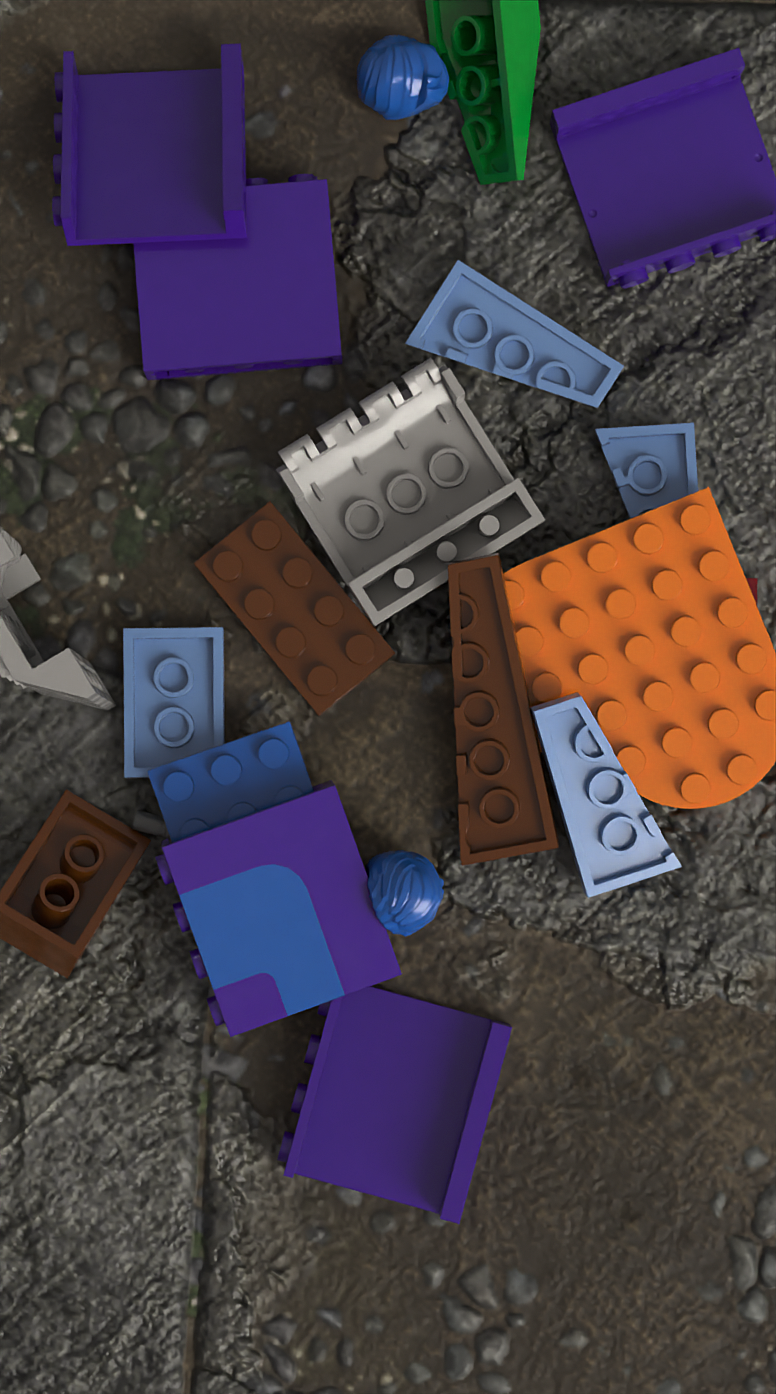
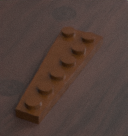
[448,553,559,866]

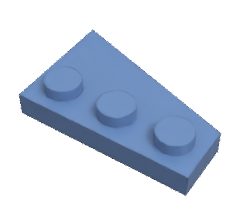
[595,423,698,519]

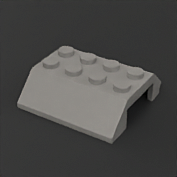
[276,358,545,627]
[0,527,116,711]

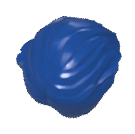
[356,35,449,120]
[365,850,444,937]

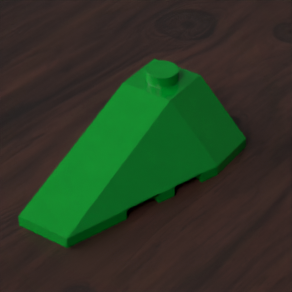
[425,0,541,185]

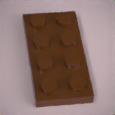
[194,501,395,717]

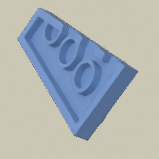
[405,260,624,408]
[530,692,682,898]

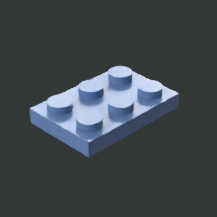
[123,627,225,778]

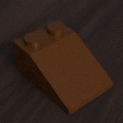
[0,789,151,979]

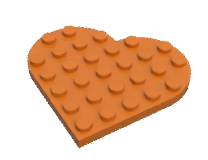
[503,487,776,809]

